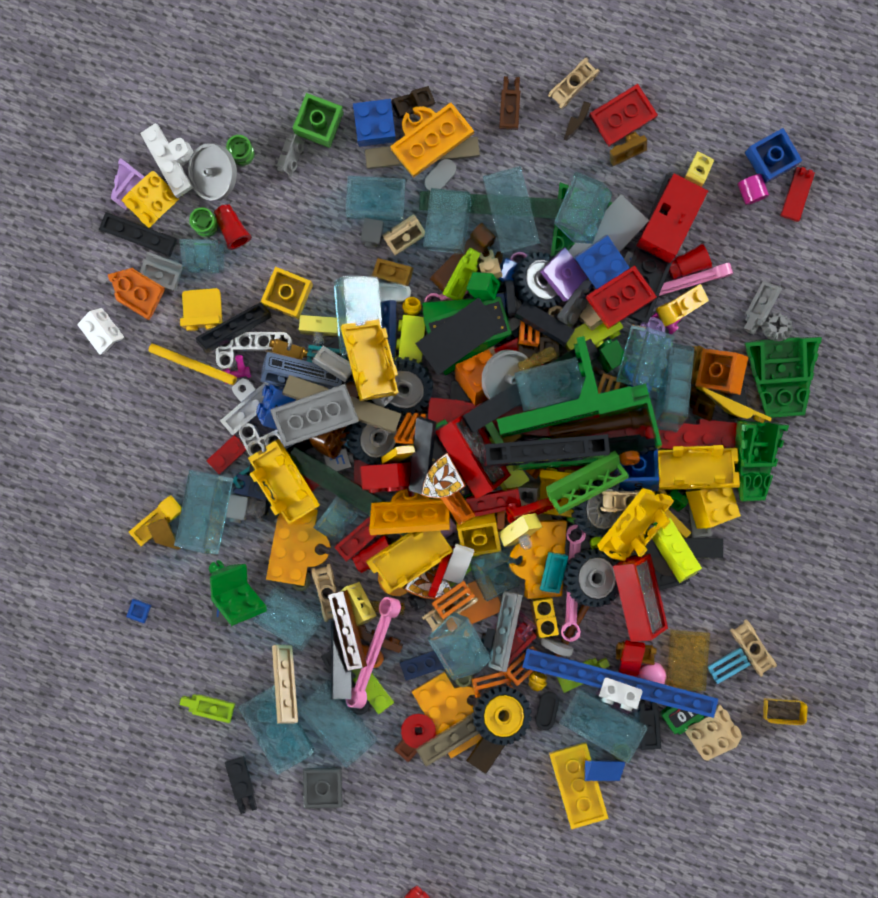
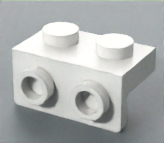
[78,308,124,355]
[599,678,643,712]

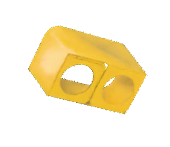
[530,597,559,638]
[763,698,808,725]

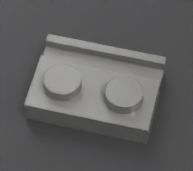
[140,252,184,292]

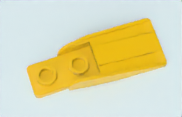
[696,387,772,423]

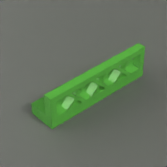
[546,451,629,514]

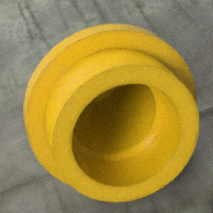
[402,297,421,316]
[528,671,547,691]

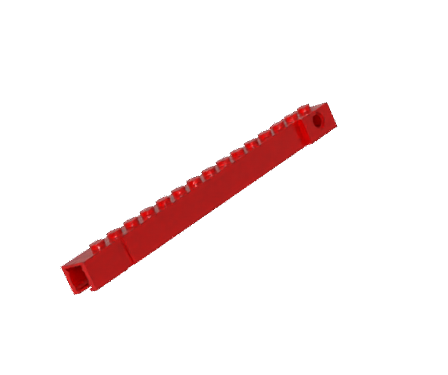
[428,397,737,451]

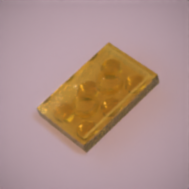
[666,629,710,691]

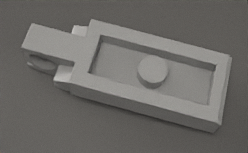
[744,281,782,335]

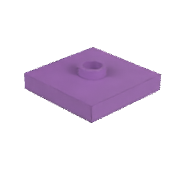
[540,248,588,301]

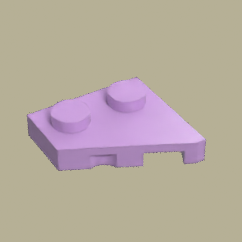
[111,158,144,212]

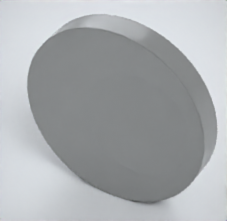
[188,144,237,200]
[481,350,534,399]

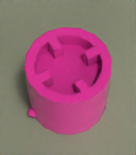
[737,174,769,205]

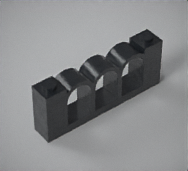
[481,434,610,468]

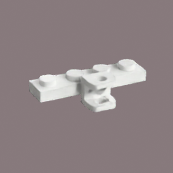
[140,123,194,198]
[220,378,268,435]

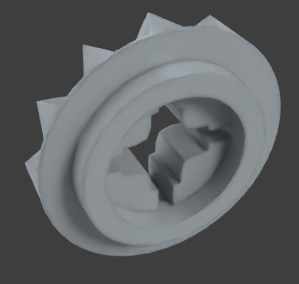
[762,312,793,341]

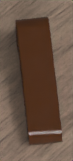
[430,223,496,292]
[309,381,367,459]

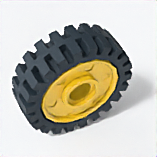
[472,685,532,745]

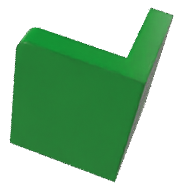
[466,272,501,300]

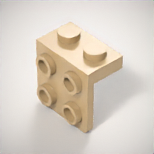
[685,704,742,761]

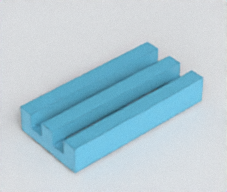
[707,648,751,684]

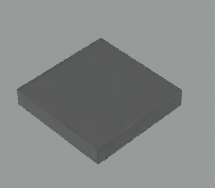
[303,767,343,809]

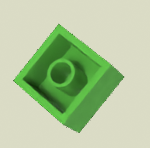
[293,93,344,148]

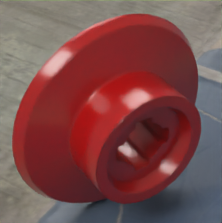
[401,714,436,748]

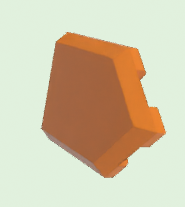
[108,268,165,320]

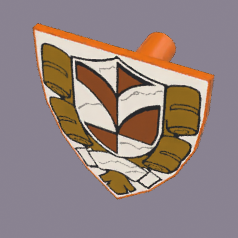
[422,453,466,498]
[405,567,453,599]

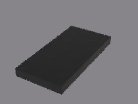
[415,297,501,375]

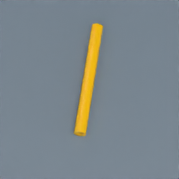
[149,343,237,385]

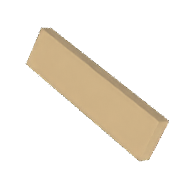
[272,645,298,724]

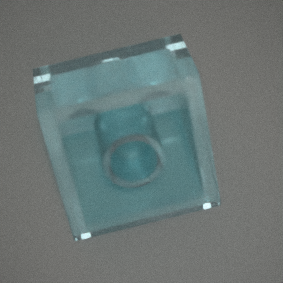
[179,239,225,273]
[313,496,358,541]
[470,544,520,601]

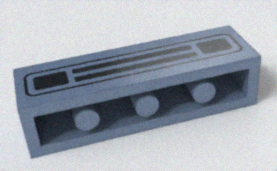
[260,352,342,389]

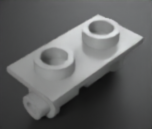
[276,134,305,177]

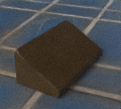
[466,737,505,773]

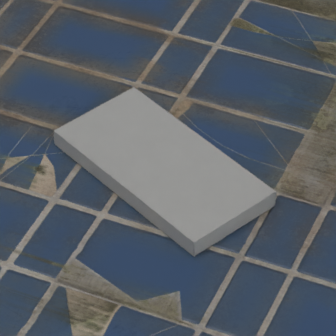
[568,194,649,258]
[270,383,359,447]

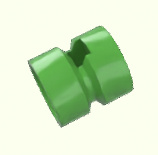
[226,135,255,166]
[189,207,219,237]

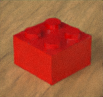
[360,462,411,493]

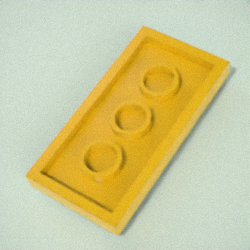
[549,742,609,830]

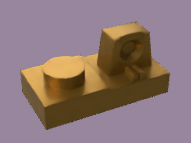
[610,132,647,166]
[372,258,414,287]

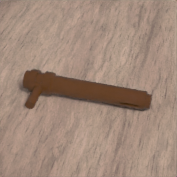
[549,407,656,439]

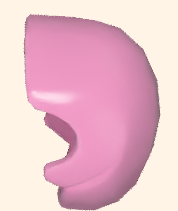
[638,662,667,684]

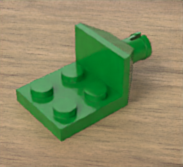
[209,560,267,626]

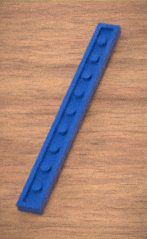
[522,648,718,718]

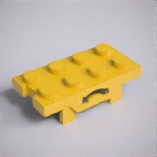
[340,319,399,401]
[248,439,320,524]
[658,445,740,490]
[597,488,674,561]
[366,531,453,594]

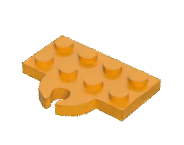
[390,103,474,178]
[369,488,450,535]
[266,509,331,586]
[509,519,567,599]
[412,671,482,758]

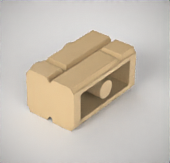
[382,214,427,255]

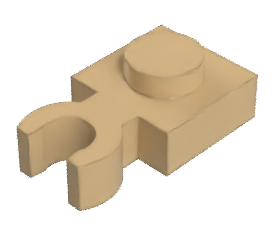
[479,250,503,278]

